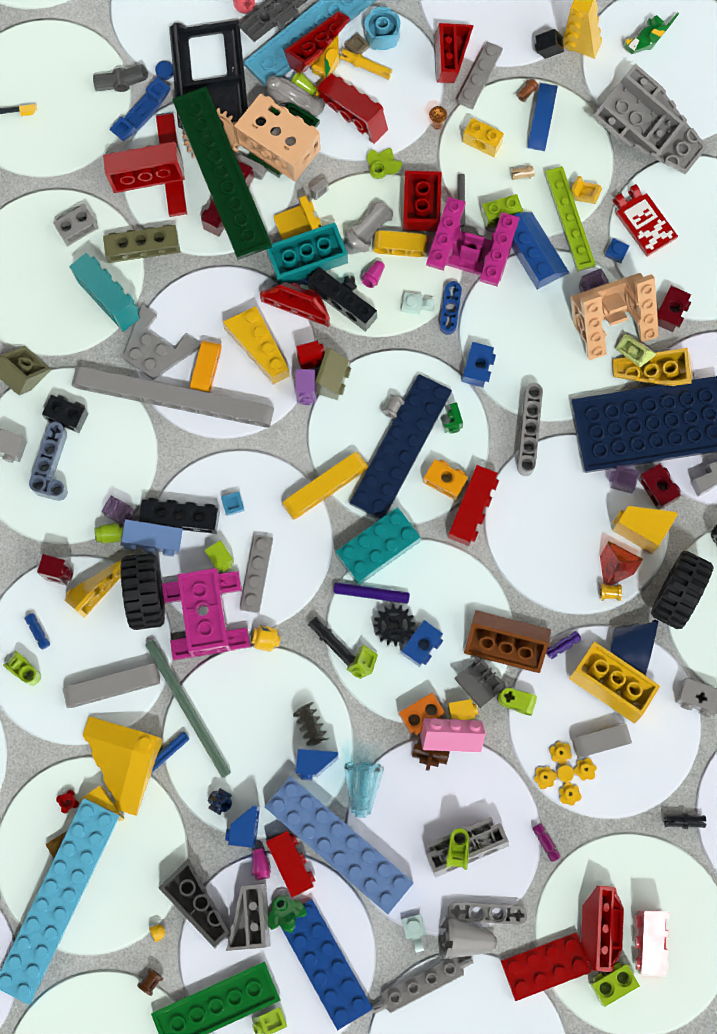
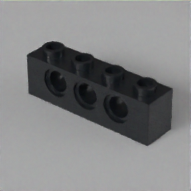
[307,267,377,332]
[139,498,220,534]

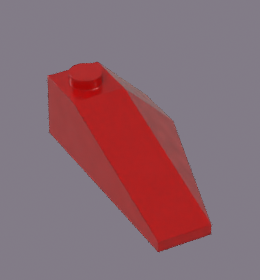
[284,11,350,74]

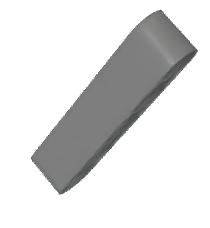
[517,383,543,476]
[62,664,160,708]

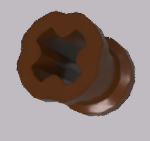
[137,968,164,996]

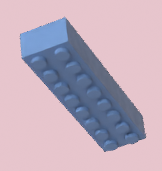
[264,776,414,915]

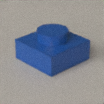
[605,238,630,264]

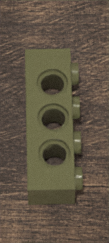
[103,224,181,263]

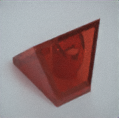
[600,541,643,586]

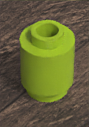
[94,523,123,544]

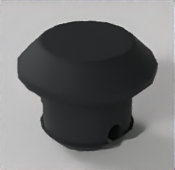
[342,275,357,291]

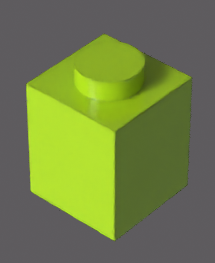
[205,540,235,572]

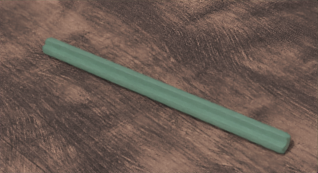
[145,640,231,778]

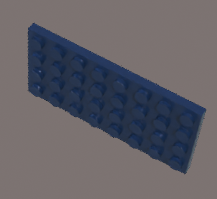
[571,376,717,473]

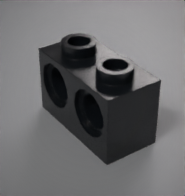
[42,394,89,433]

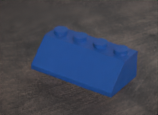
[511,212,569,290]

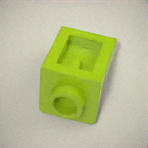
[346,644,378,679]
[252,1007,288,1034]

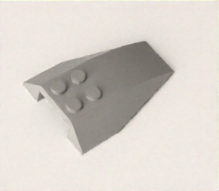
[592,63,707,174]

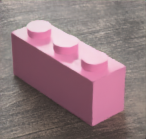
[420,718,486,752]

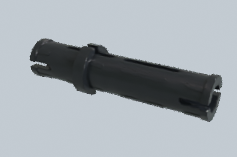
[308,616,355,666]

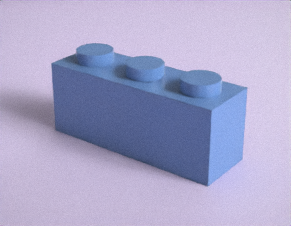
[120,519,183,557]

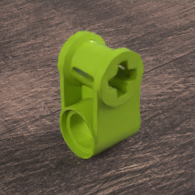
[3,650,41,686]
[497,688,538,716]
[446,828,470,870]

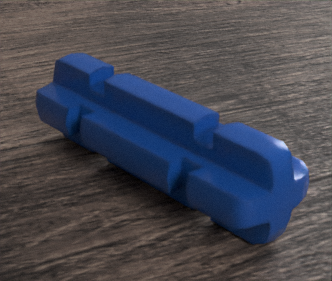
[24,613,50,650]

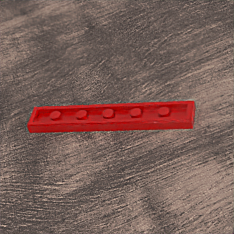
[156,113,187,217]

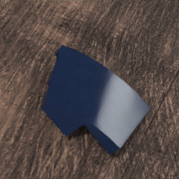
[610,620,658,676]

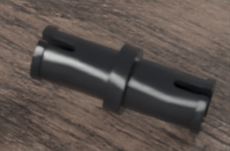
[664,813,707,829]

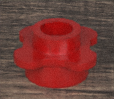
[56,790,80,814]

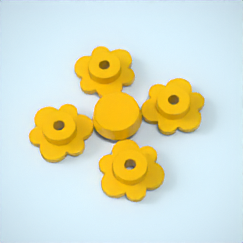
[534,742,597,806]

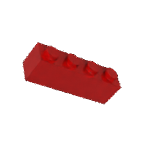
[448,465,500,546]

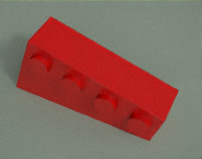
[316,73,388,144]

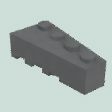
[158,859,230,949]

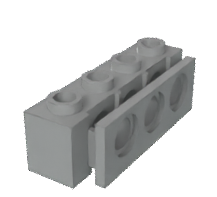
[426,817,509,878]

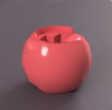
[233,0,255,14]

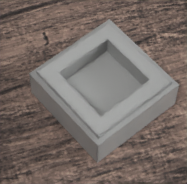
[310,178,329,200]

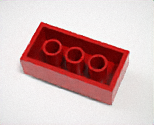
[103,141,185,193]

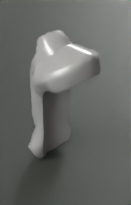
[264,76,325,117]
[344,202,393,255]

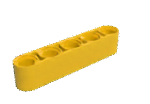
[282,451,369,520]

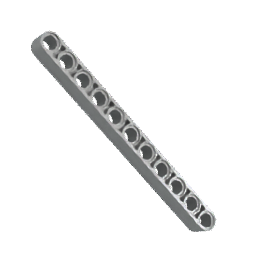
[71,367,274,428]

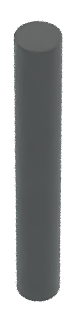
[458,174,465,227]

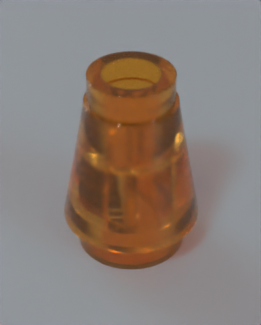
[429,106,447,130]

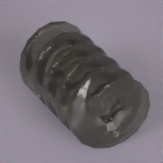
[293,702,330,746]

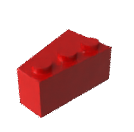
[435,23,474,83]

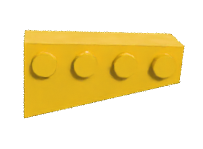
[563,0,602,59]
[222,306,290,384]

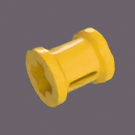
[600,583,622,601]

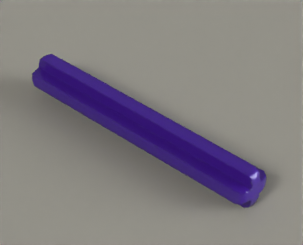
[333,583,410,604]

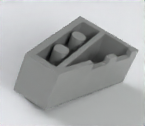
[226,884,271,951]

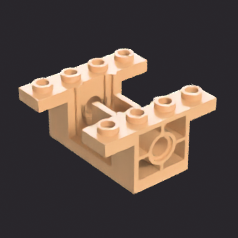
[570,273,659,361]

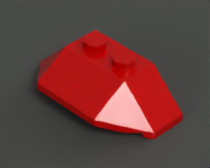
[260,282,330,327]
[581,886,624,972]

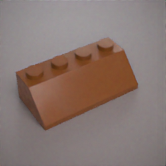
[464,610,551,673]

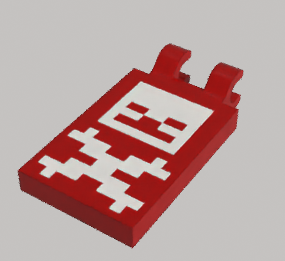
[613,184,678,257]

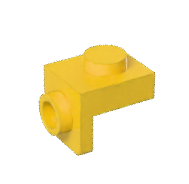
[571,176,602,204]

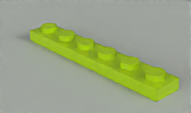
[545,166,596,272]

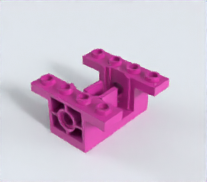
[426,197,520,287]
[162,568,251,661]

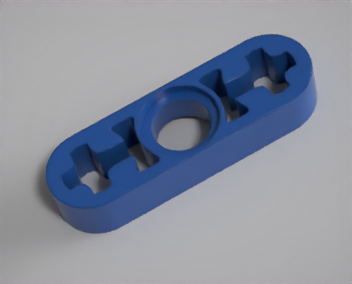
[440,281,462,335]

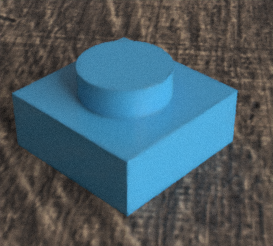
[221,492,245,516]

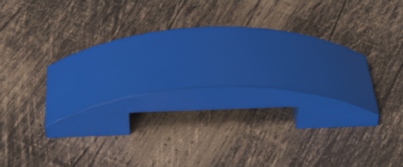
[109,77,171,141]
[527,83,558,152]

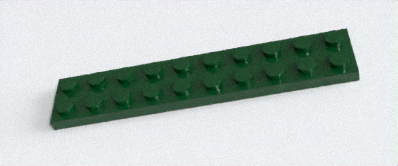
[172,87,272,260]

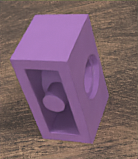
[295,369,316,405]

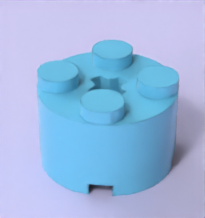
[365,7,401,50]

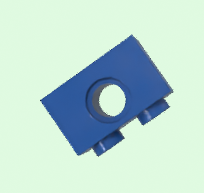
[462,342,496,388]
[401,620,444,668]

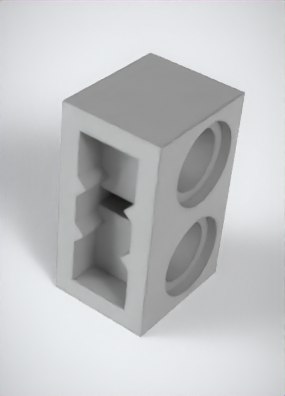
[53,204,99,247]

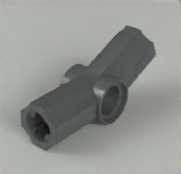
[93,64,148,92]

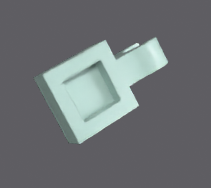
[401,292,435,315]
[401,914,426,953]

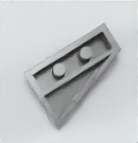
[0,428,28,463]

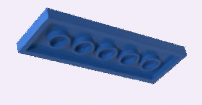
[281,899,373,1031]

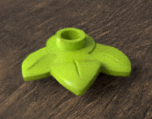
[367,148,402,179]

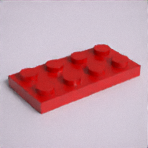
[500,932,592,1001]

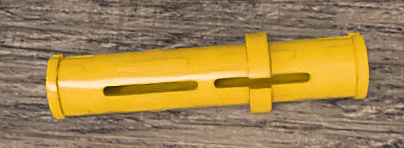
[340,48,393,80]

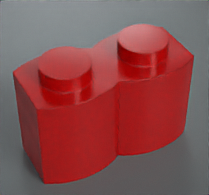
[296,340,325,370]

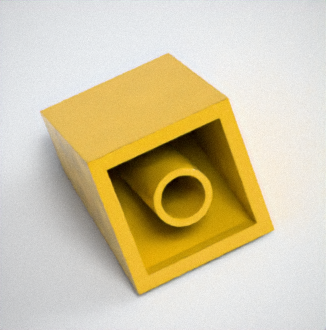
[612,506,678,554]

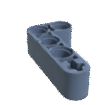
[29,422,68,501]

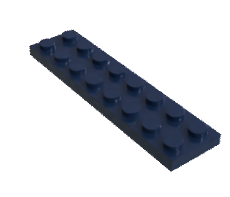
[349,374,452,520]

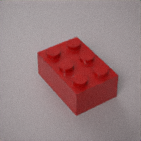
[403,170,442,232]

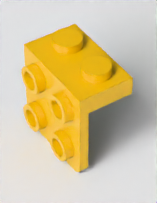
[274,195,322,240]

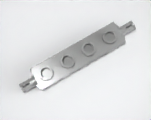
[372,956,474,1015]

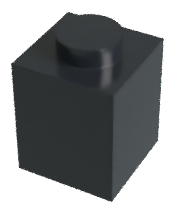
[534,28,564,59]

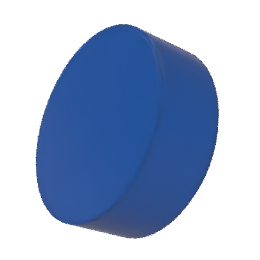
[155,61,173,81]

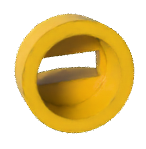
[149,924,165,943]

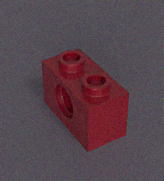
[657,285,692,332]
[638,463,681,510]
[37,554,74,586]

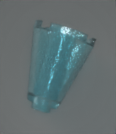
[344,762,384,818]

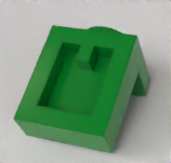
[444,402,463,434]

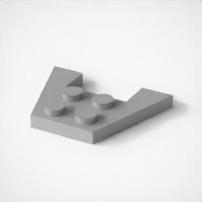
[123,305,201,380]

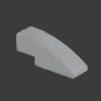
[691,461,717,497]

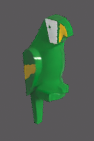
[625,12,679,55]

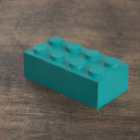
[266,222,348,285]
[69,253,140,332]
[335,507,421,586]

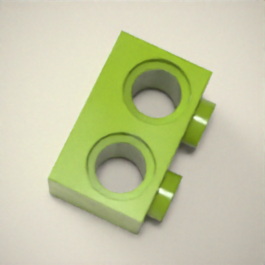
[481,194,523,229]
[589,962,640,1007]

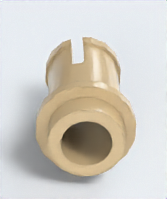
[511,164,535,181]

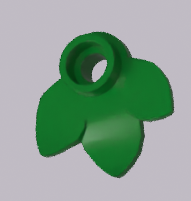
[268,894,307,933]

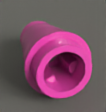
[361,260,385,288]
[251,849,271,880]

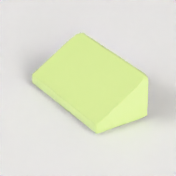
[615,333,656,367]

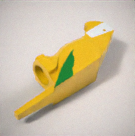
[311,34,340,97]

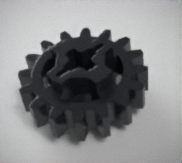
[373,604,416,647]

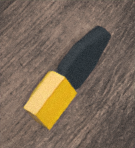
[0,103,38,117]

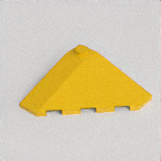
[83,716,163,816]

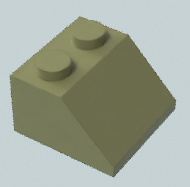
[0,346,51,396]
[315,348,352,400]

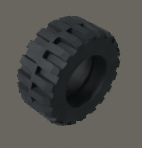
[651,551,714,629]
[120,553,165,630]

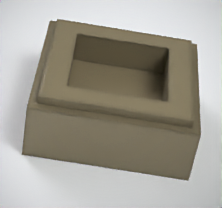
[345,33,370,55]

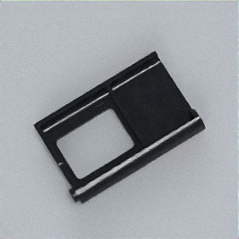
[169,20,248,129]

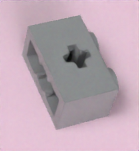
[676,678,717,717]

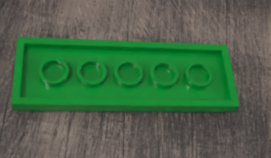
[151,961,281,1034]

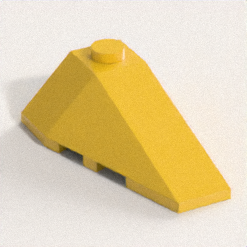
[613,347,693,386]
[64,554,131,618]

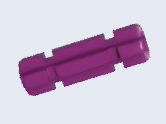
[532,823,561,862]

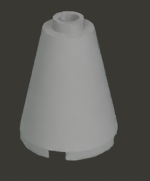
[438,917,497,959]

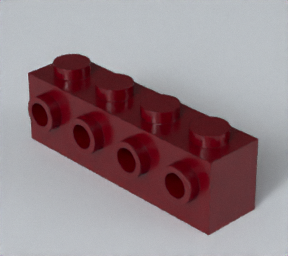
[201,160,254,237]

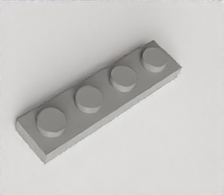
[457,41,503,110]
[240,535,274,614]

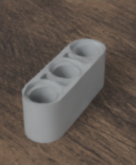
[572,724,632,758]

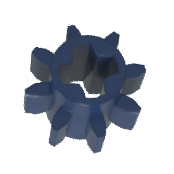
[207,788,232,815]

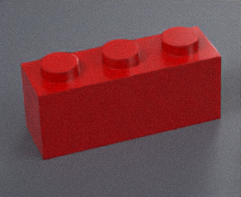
[266,831,316,898]

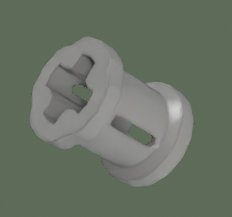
[381,394,405,419]

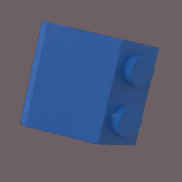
[296,749,339,781]
[225,806,260,848]

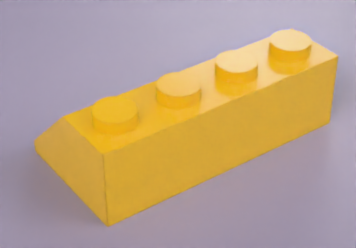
[569,641,661,724]

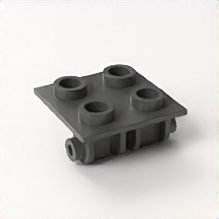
[454,657,506,708]

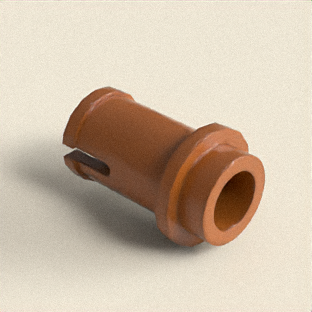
[516,78,538,102]

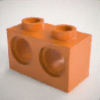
[398,692,445,735]

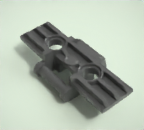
[238,0,307,42]

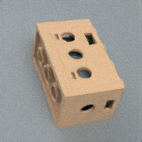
[234,93,321,182]

